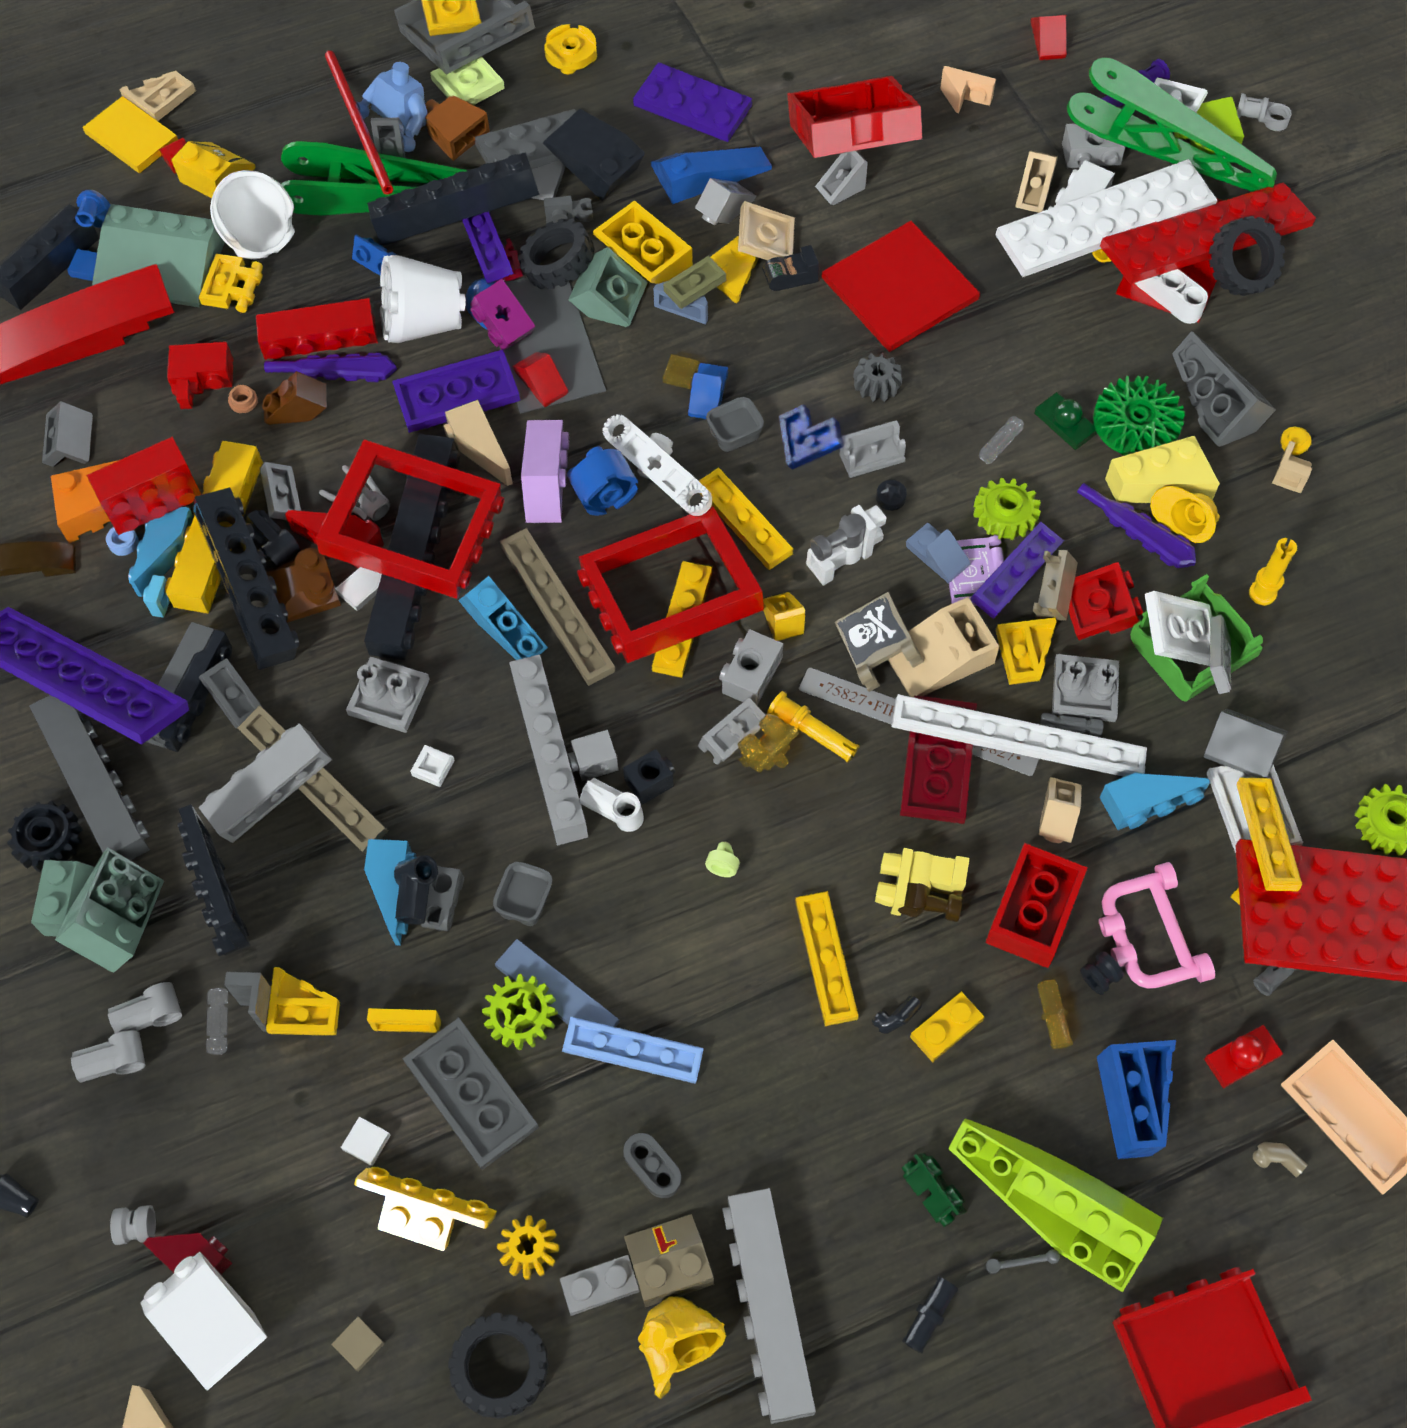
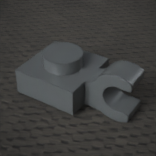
[544,196,593,223]

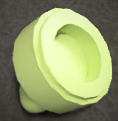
[705,841,740,877]

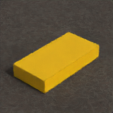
[367,1008,441,1033]

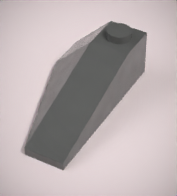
[1172,331,1276,447]

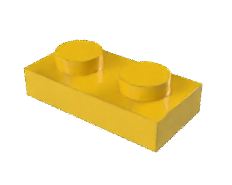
[910,991,984,1063]

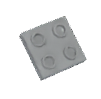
[1052,654,1119,722]
[346,657,430,733]

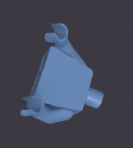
[356,62,428,152]

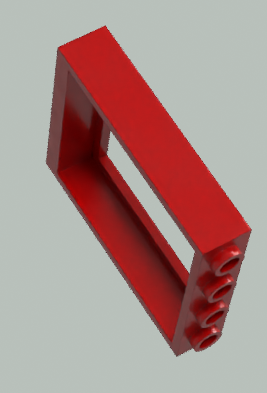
[316,440,504,599]
[577,506,764,663]

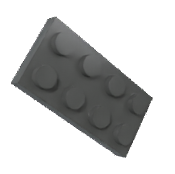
[475,109,576,169]
[402,1018,539,1170]

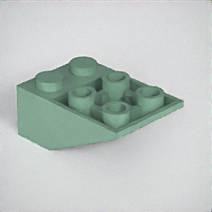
[55,848,164,973]

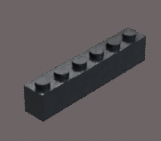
[367,152,540,245]

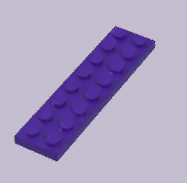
[0,607,189,745]

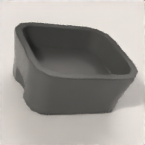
[706,397,764,452]
[493,862,552,926]

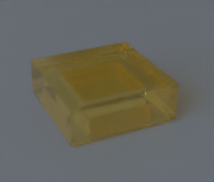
[663,354,699,389]

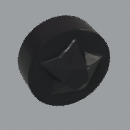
[876,480,907,511]

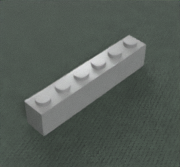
[509,654,588,846]
[722,1188,816,1424]

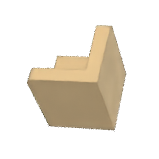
[1272,441,1312,493]

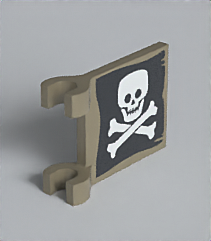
[835,592,924,692]

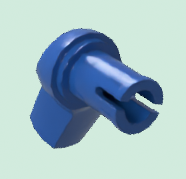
[75,190,111,228]

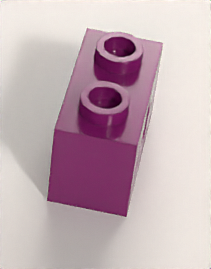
[470,279,536,351]

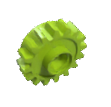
[973,478,1041,540]
[1354,784,1407,856]

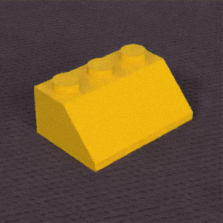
[593,201,692,284]

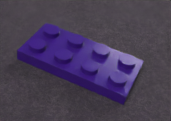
[633,62,752,142]
[392,349,520,433]

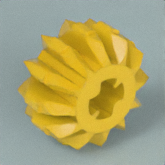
[497,1215,559,1280]

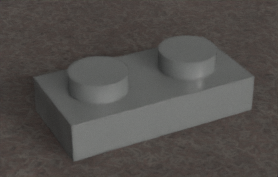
[260,462,301,520]
[198,658,262,729]

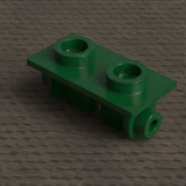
[902,1153,967,1227]

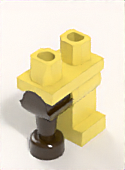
[875,848,970,922]

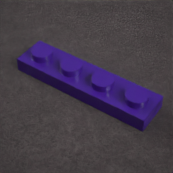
[462,211,514,284]
[970,522,1064,619]

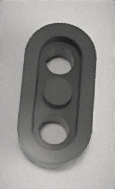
[623,1133,681,1198]

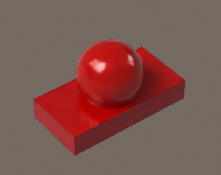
[1204,1024,1283,1089]

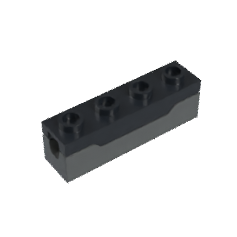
[146,622,232,752]

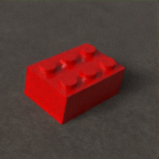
[86,436,201,535]
[985,843,1087,968]

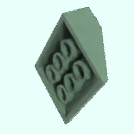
[92,204,225,308]

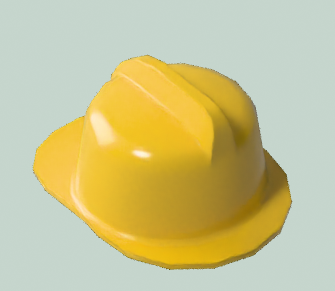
[1150,486,1220,543]

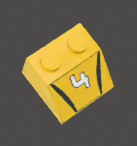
[171,141,256,198]

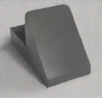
[371,117,406,158]

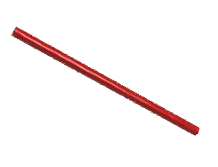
[325,51,393,195]

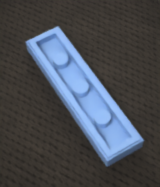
[562,1017,704,1083]

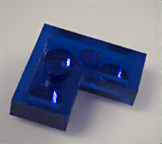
[779,404,844,470]

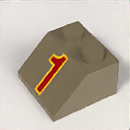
[624,1214,714,1308]

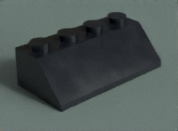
[0,204,99,310]

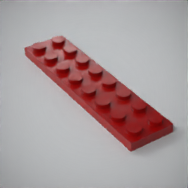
[1100,182,1316,284]

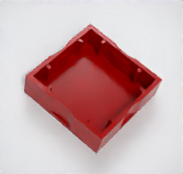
[787,76,922,158]

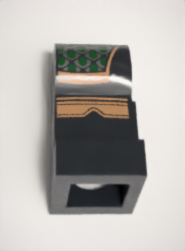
[762,245,819,291]

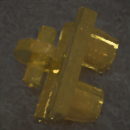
[737,714,799,773]

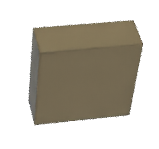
[331,1317,385,1372]

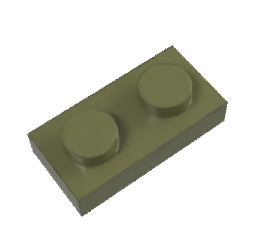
[663,256,726,309]

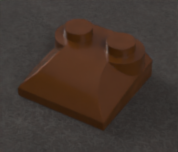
[266,548,341,623]

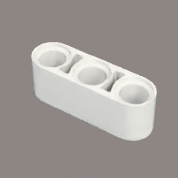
[1135,269,1208,324]

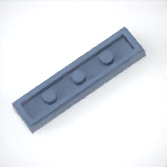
[495,939,620,1027]

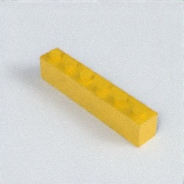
[165,441,263,614]

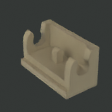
[1033,550,1078,620]

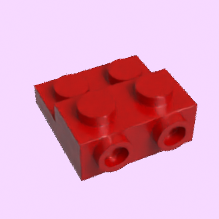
[1068,562,1143,640]

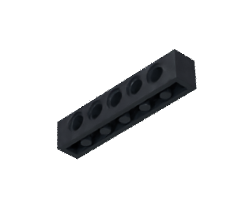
[193,487,300,670]

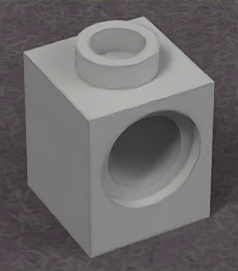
[568,730,618,781]

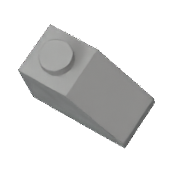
[695,178,756,225]

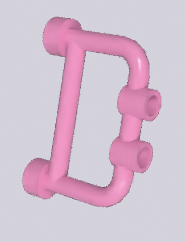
[1099,862,1215,989]

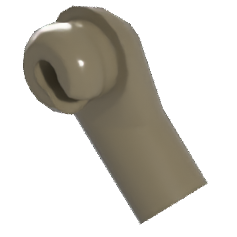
[1252,1142,1308,1177]

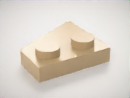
[119,71,196,121]

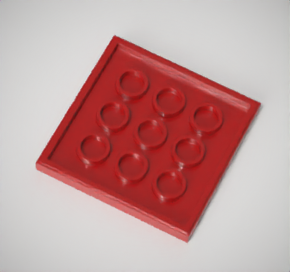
[822,221,980,352]

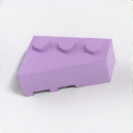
[521,420,569,523]

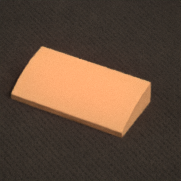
[1281,1040,1407,1195]

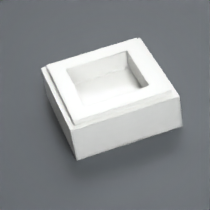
[410,745,455,787]
[341,1117,391,1166]

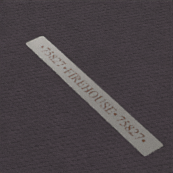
[799,668,1039,776]

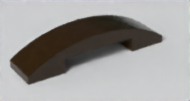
[0,541,76,577]

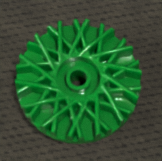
[1093,376,1185,455]

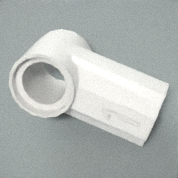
[579,778,644,832]

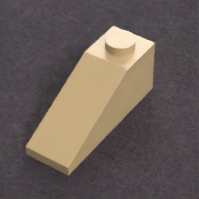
[443,400,513,486]

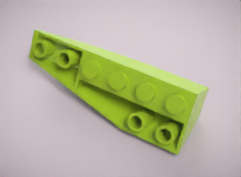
[948,1118,1163,1292]

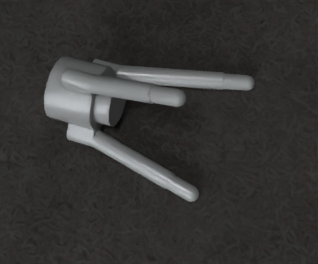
[319,465,390,521]

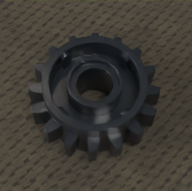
[7,801,83,872]

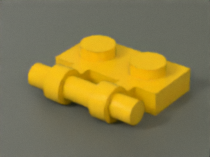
[199,254,263,313]

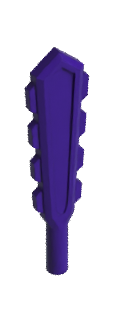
[264,353,397,382]
[1077,483,1196,568]

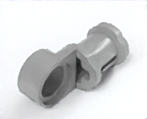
[1237,94,1292,131]

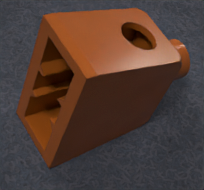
[425,96,490,161]

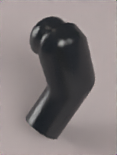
[872,996,922,1034]

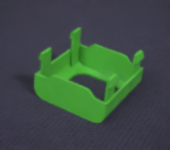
[1130,574,1263,702]

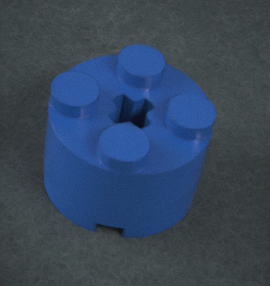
[567,446,638,516]

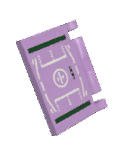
[949,535,1004,606]

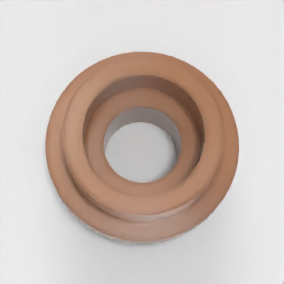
[228,385,258,413]

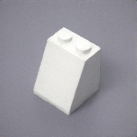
[140,1252,267,1391]

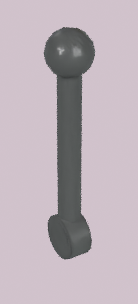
[986,1249,1060,1274]

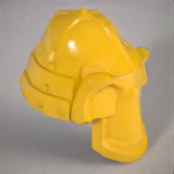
[638,1296,726,1399]

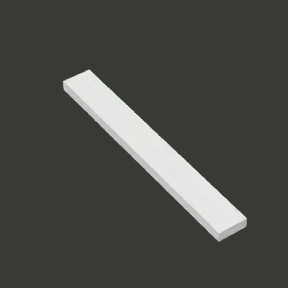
[891,694,1147,777]

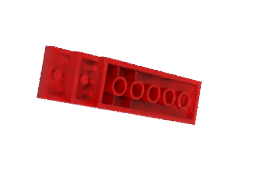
[0,264,174,385]

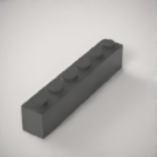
[29,695,150,860]

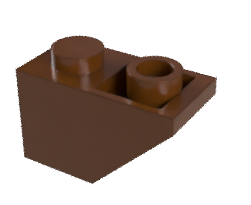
[262,371,327,425]

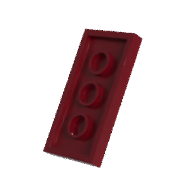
[900,695,977,824]

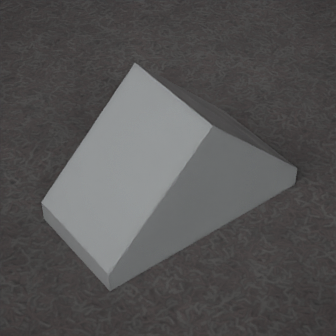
[815,150,868,205]

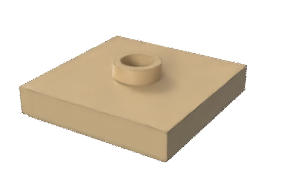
[738,201,795,260]

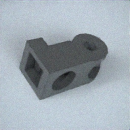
[421,866,465,932]

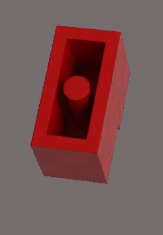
[167,342,234,409]

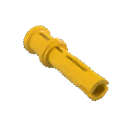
[1249,538,1297,606]
[767,691,859,763]

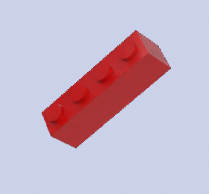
[256,298,378,360]

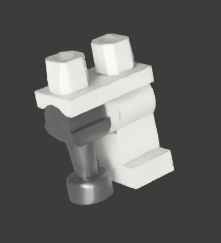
[806,505,886,586]

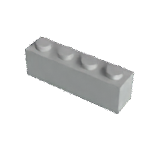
[198,724,332,843]

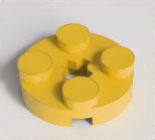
[544,24,597,75]

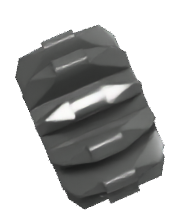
[853,353,903,403]

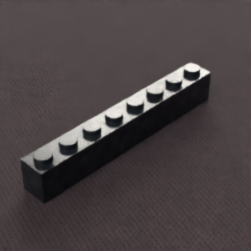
[364,434,460,660]

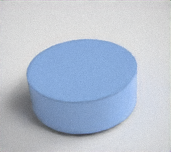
[106,527,139,556]

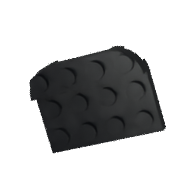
[177,804,251,957]

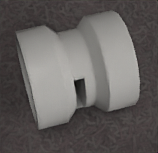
[110,1205,156,1245]

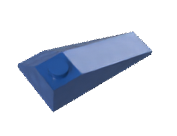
[651,147,772,204]

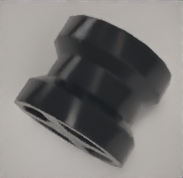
[1080,952,1124,995]

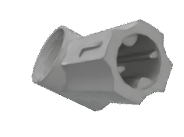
[108,982,182,1034]
[71,1030,146,1083]

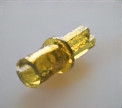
[1037,980,1073,1049]

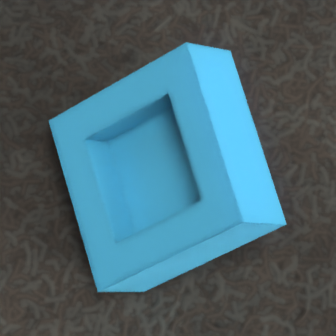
[143,575,170,618]

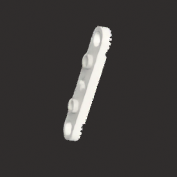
[603,414,712,516]

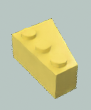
[1105,436,1220,503]

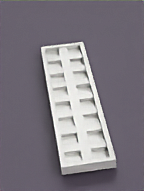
[995,159,1217,277]

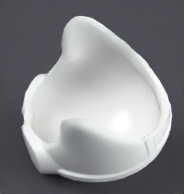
[210,170,295,259]

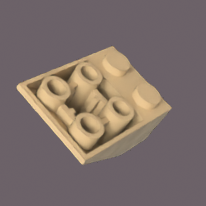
[888,597,999,697]

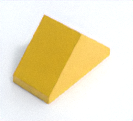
[763,592,805,641]

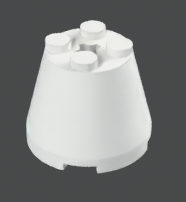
[380,255,465,343]

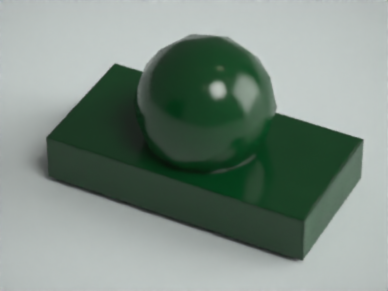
[1034,392,1097,451]

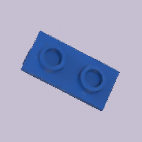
[352,234,403,275]

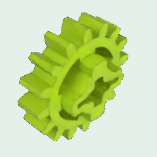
[482,974,558,1050]

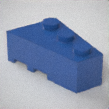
[1097,1040,1176,1159]

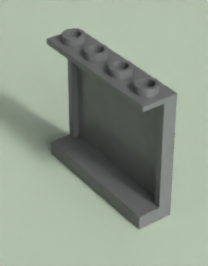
[394,0,535,75]

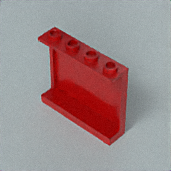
[1112,1267,1312,1428]

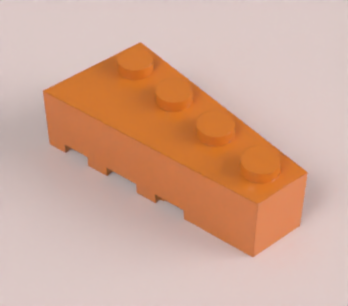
[51,460,119,544]

